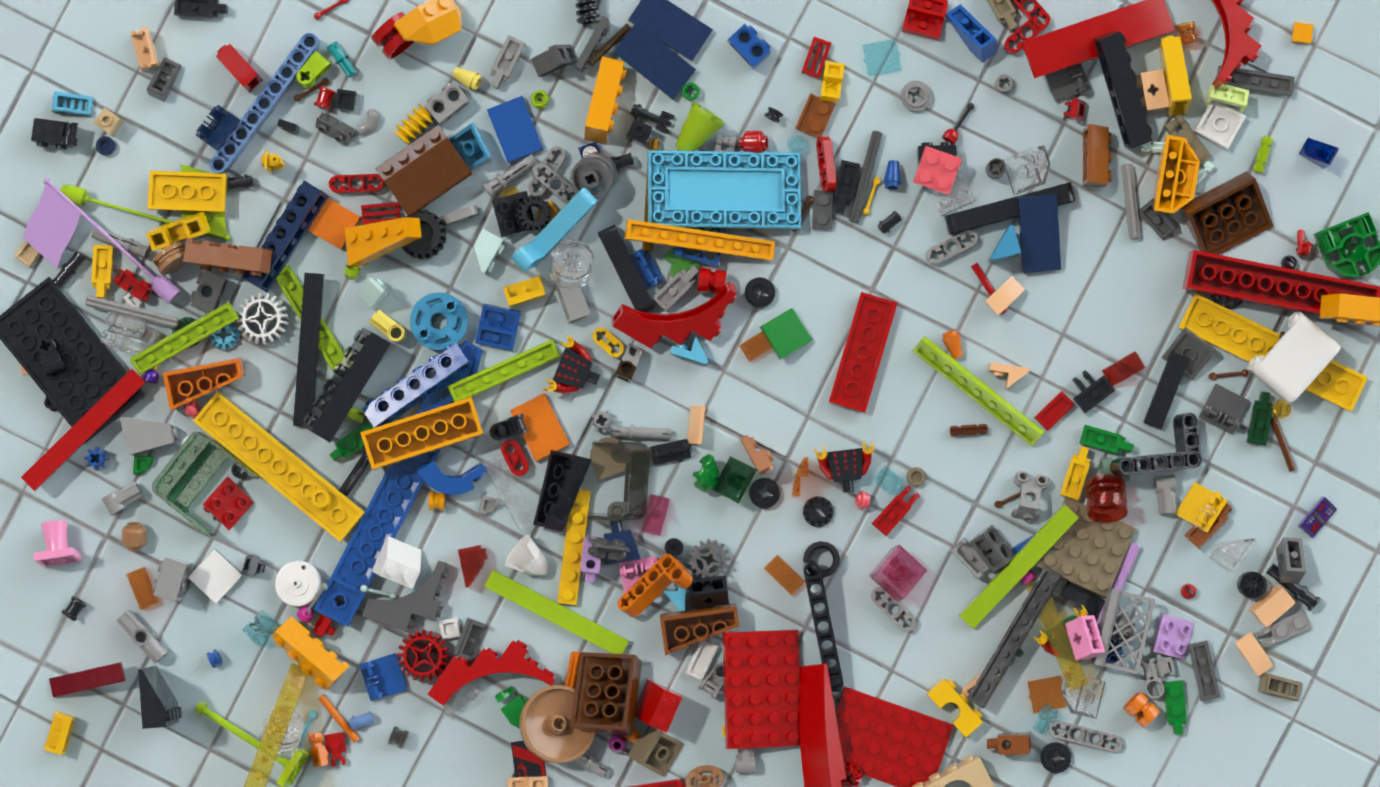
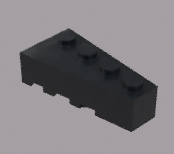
[533,450,592,532]

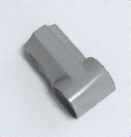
[1154,475,1176,514]
[102,482,144,516]
[736,748,755,774]

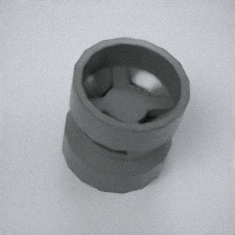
[986,158,1006,179]

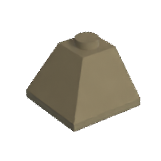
[627,730,684,777]

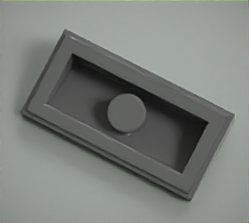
[1138,198,1179,240]

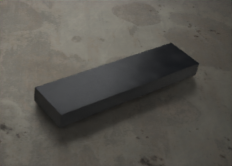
[1143,351,1189,429]

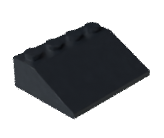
[138,666,182,729]

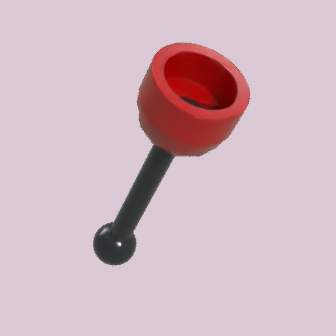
[942,103,974,145]

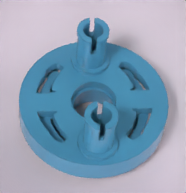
[410,292,468,350]

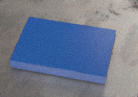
[487,96,543,163]

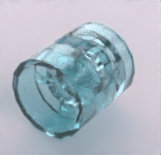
[242,610,279,647]

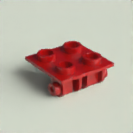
[202,476,254,531]

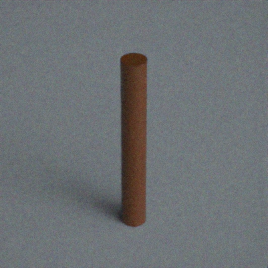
[1271,416,1296,472]

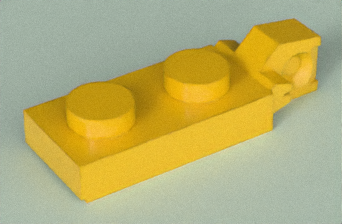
[91,245,114,299]
[1059,446,1090,501]

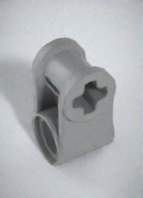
[698,662,724,699]

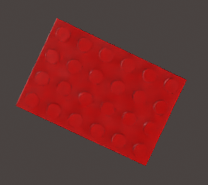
[723,630,800,749]
[835,686,954,787]

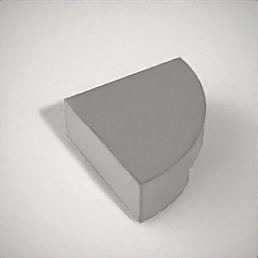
[479,496,501,515]

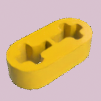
[592,327,624,358]

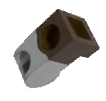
[614,343,644,383]

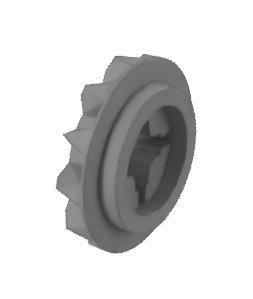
[901,81,931,112]

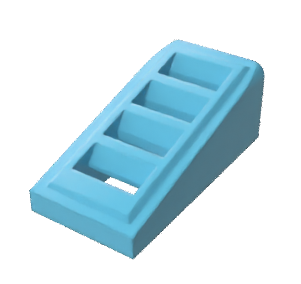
[51,91,93,116]

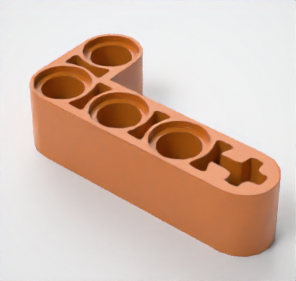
[618,554,693,618]

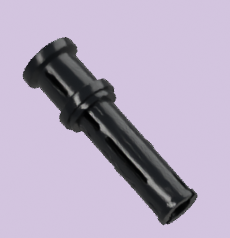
[1266,563,1321,611]

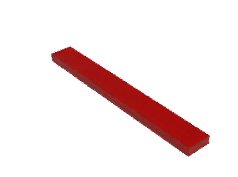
[21,369,146,491]

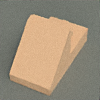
[988,362,1029,389]

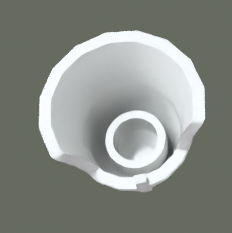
[504,534,548,575]

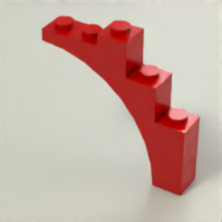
[1211,0,1261,89]
[612,282,737,349]
[427,640,555,705]

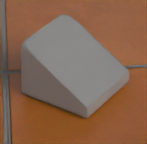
[137,325,166,348]

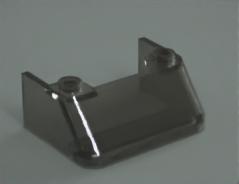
[588,440,650,521]

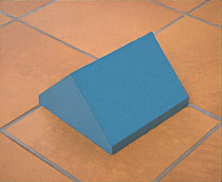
[449,123,492,171]
[988,224,1021,263]

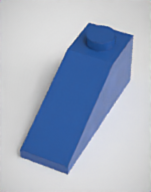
[945,4,997,63]

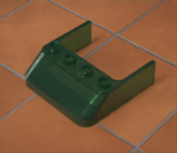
[152,431,260,537]

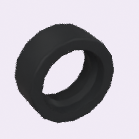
[803,541,840,578]

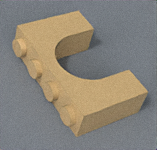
[912,754,994,787]

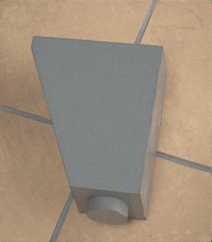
[120,417,179,456]

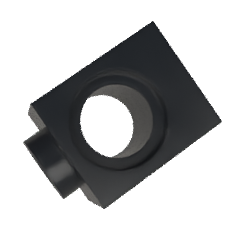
[626,119,652,147]

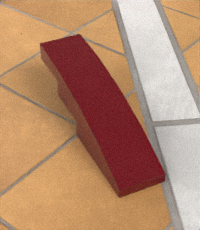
[49,662,126,697]

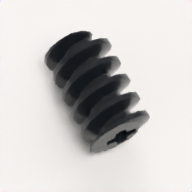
[575,0,600,24]

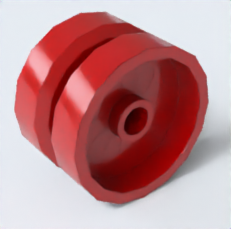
[371,12,415,60]

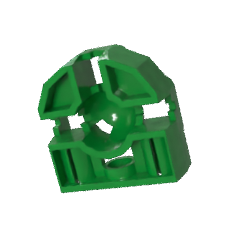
[1313,212,1380,279]

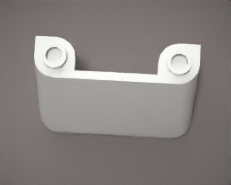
[1247,311,1341,403]

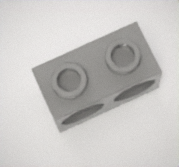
[425,82,470,126]

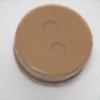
[153,242,187,275]

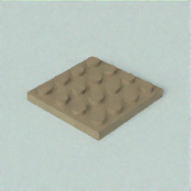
[1035,497,1136,599]

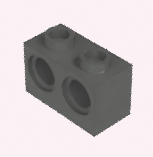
[970,525,1015,573]

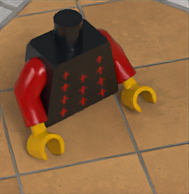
[543,334,600,394]
[814,441,874,493]

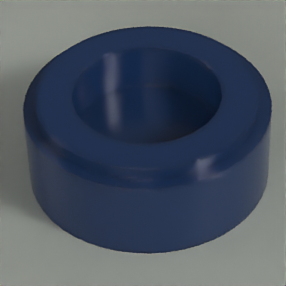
[96,136,116,156]

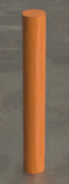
[318,694,360,743]

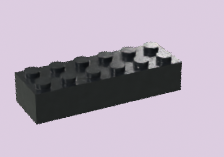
[302,328,391,443]

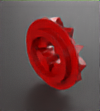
[841,762,863,787]

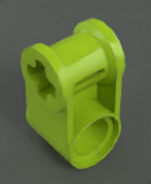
[296,51,332,88]

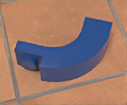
[416,458,486,495]

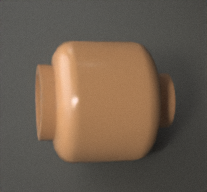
[122,522,147,552]

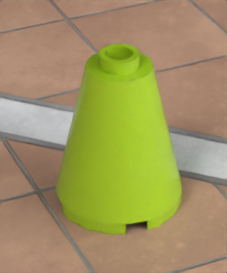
[675,102,725,151]

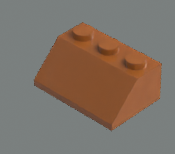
[1083,124,1112,187]

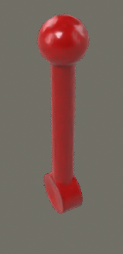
[314,0,349,20]

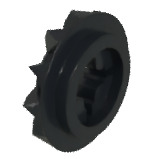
[745,277,775,308]
[749,478,780,508]
[803,496,834,527]
[1040,742,1071,773]

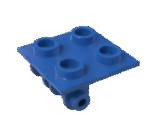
[359,653,408,701]

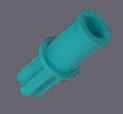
[327,41,357,77]

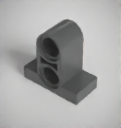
[531,45,577,77]

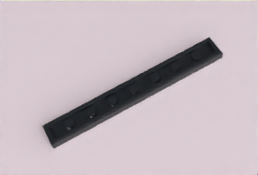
[293,272,325,427]
[967,566,1062,709]

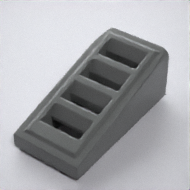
[147,57,182,102]

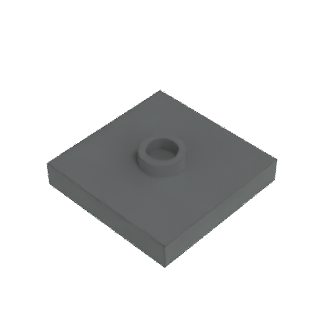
[1162,327,1216,380]

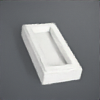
[685,640,719,681]

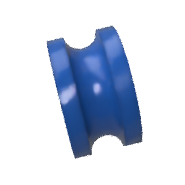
[207,649,223,668]

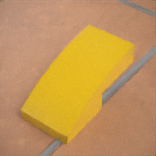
[820,61,845,103]

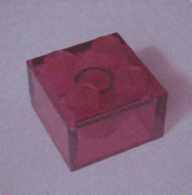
[869,544,927,601]

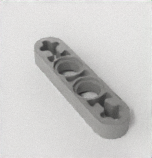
[1048,720,1122,752]

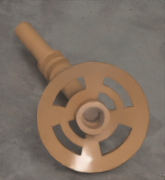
[685,765,724,787]

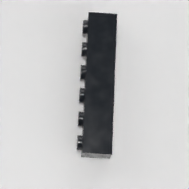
[1093,31,1152,148]

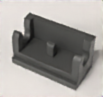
[453,617,488,661]

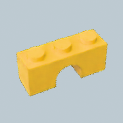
[146,211,211,251]
[926,678,983,737]

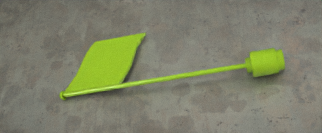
[60,164,230,242]

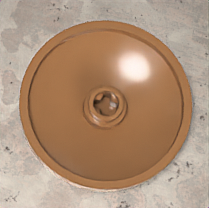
[519,685,596,763]

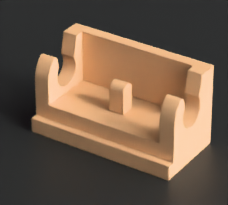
[131,27,160,72]
[1248,584,1296,628]

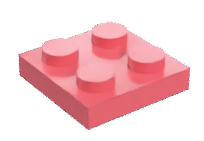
[913,146,962,195]

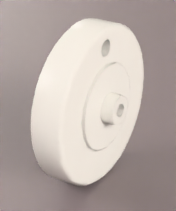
[275,561,322,607]

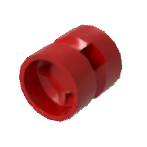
[697,267,727,294]

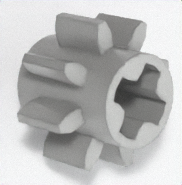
[590,409,614,433]

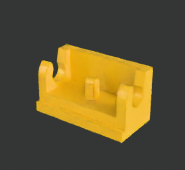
[503,276,546,307]
[44,711,76,755]

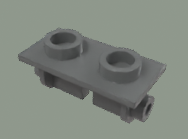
[315,112,356,146]
[588,537,630,561]

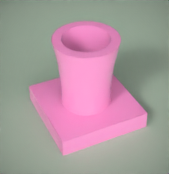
[34,520,82,567]

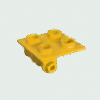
[1175,482,1228,533]

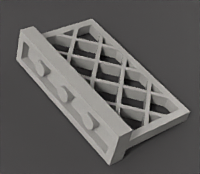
[1091,588,1156,675]

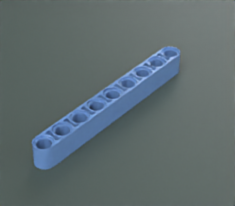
[210,33,320,174]

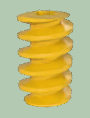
[392,103,434,145]

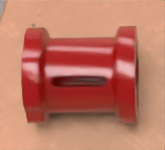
[314,86,336,110]

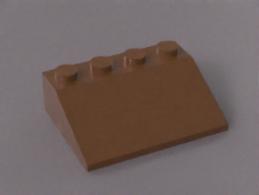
[375,125,472,218]
[1180,171,1274,255]
[570,652,642,736]

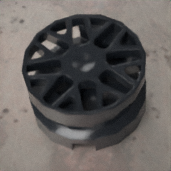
[1237,571,1267,598]

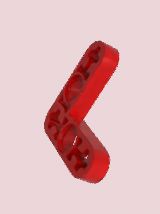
[1004,0,1050,54]

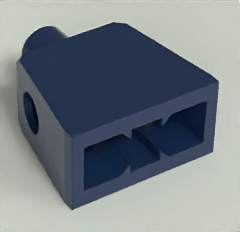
[604,519,641,565]

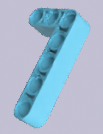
[511,187,598,272]

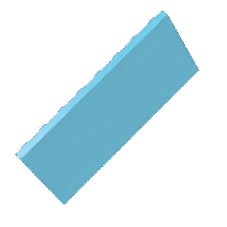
[647,150,801,229]

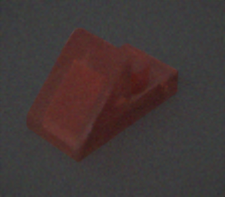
[1102,351,1145,386]

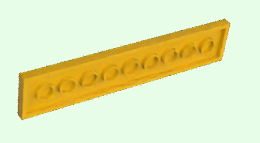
[1178,293,1368,412]
[193,391,365,542]

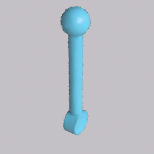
[293,710,317,747]

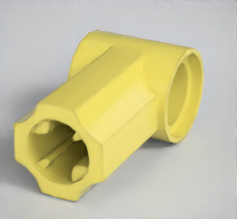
[369,310,407,343]

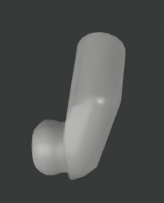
[357,109,379,135]

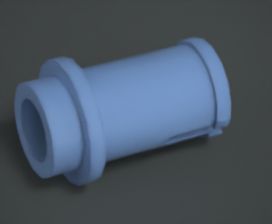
[349,711,374,730]

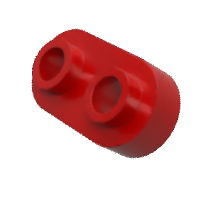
[501,440,529,476]

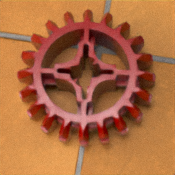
[397,629,450,682]

